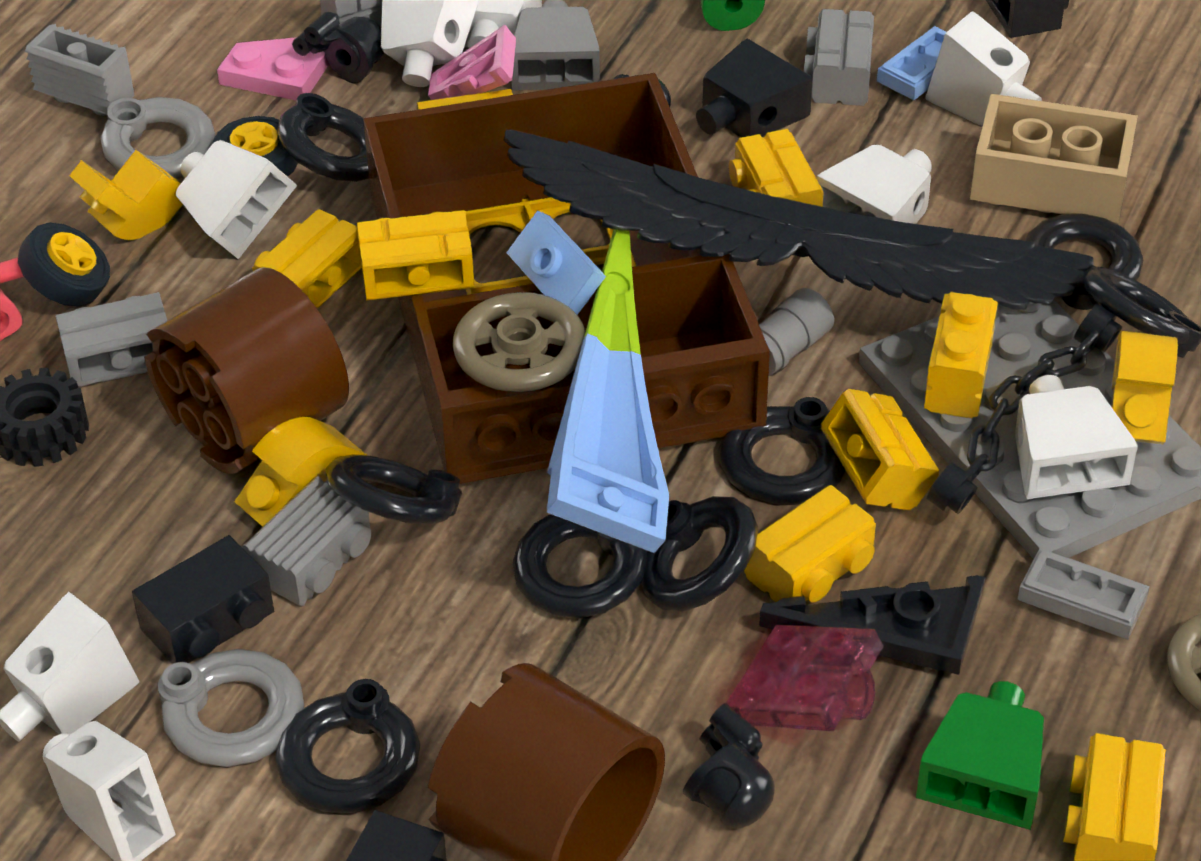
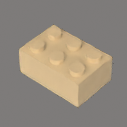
[970,94,1138,223]

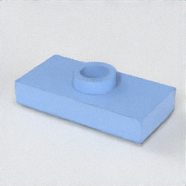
[877,26,946,100]
[506,210,606,315]

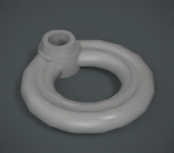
[100,97,216,179]
[158,649,305,767]

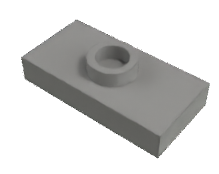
[1018,548,1150,640]

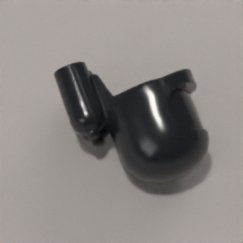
[292,12,384,83]
[683,703,775,828]

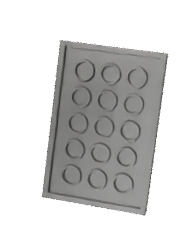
[859,300,1201,559]

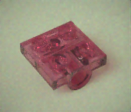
[726,625,883,731]

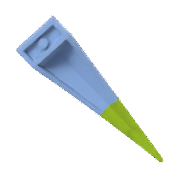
[547,229,669,553]

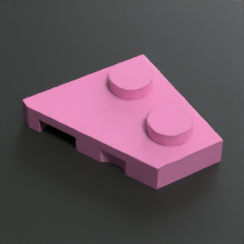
[428,25,516,100]
[217,37,329,100]

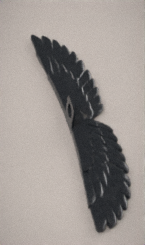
[503,130,1094,310]

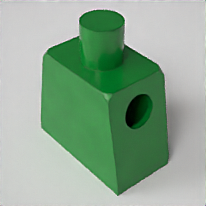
[916,681,1044,830]

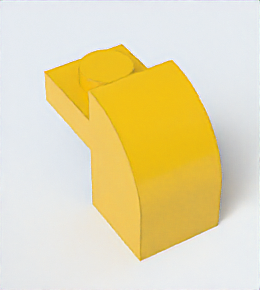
[69,150,183,240]
[1111,331,1178,445]
[234,417,367,527]

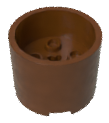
[144,267,349,474]
[427,663,665,861]

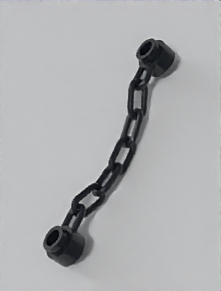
[927,304,1122,514]

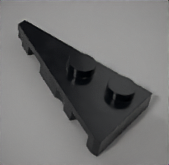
[759,575,986,675]

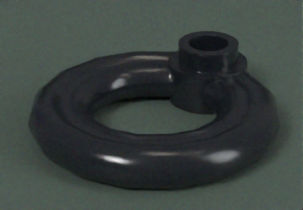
[277,93,369,182]
[1025,214,1144,310]
[1083,267,1201,358]
[719,397,846,505]
[325,454,462,525]
[641,496,758,611]
[512,514,648,618]
[275,679,420,814]

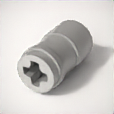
[759,288,834,376]

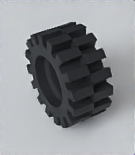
[0,368,89,467]

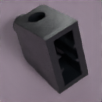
[696,38,813,138]

